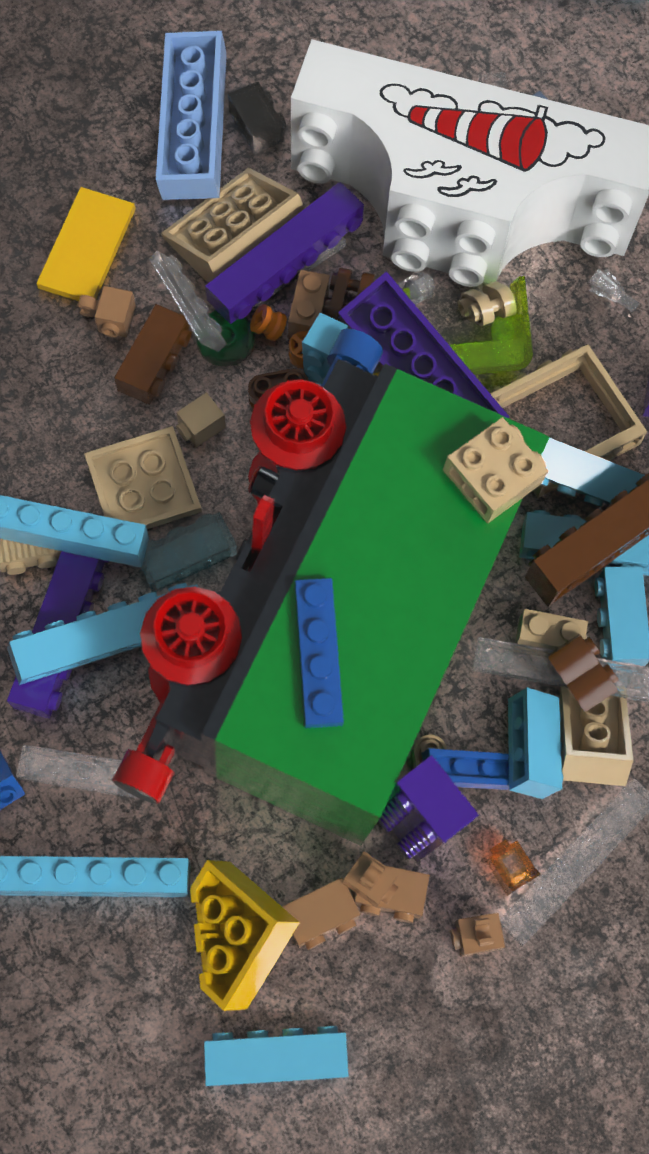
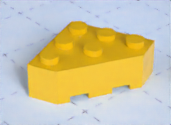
[190,860,300,1011]

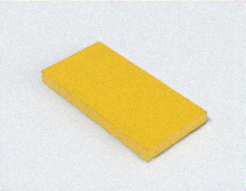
[36,187,136,301]

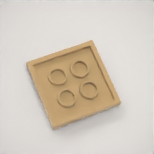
[84,426,202,529]

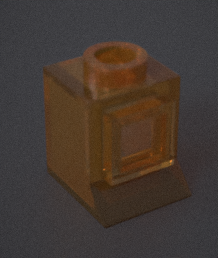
[486,839,541,896]

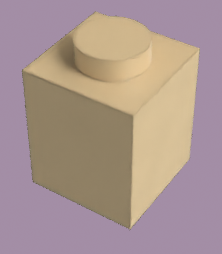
[176,392,226,447]

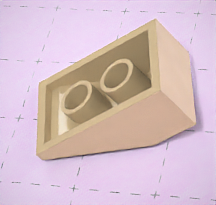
[559,681,634,786]

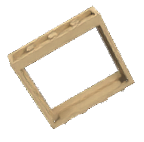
[490,344,647,498]

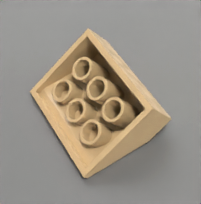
[161,168,305,282]

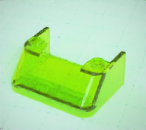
[402,276,533,375]

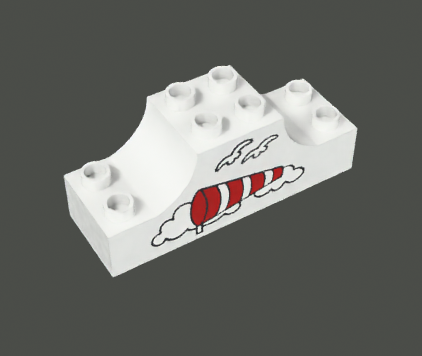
[291,39,649,287]

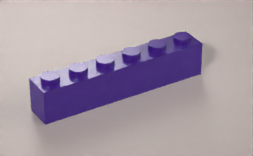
[205,182,364,324]
[7,551,110,719]

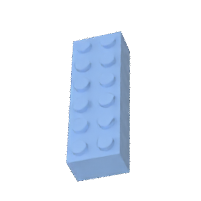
[156,31,227,200]

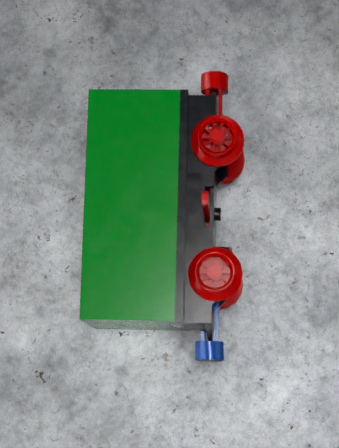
[112,329,550,846]

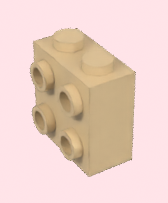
[443,417,549,523]

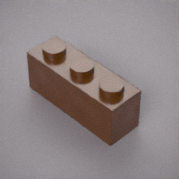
[114,304,192,405]

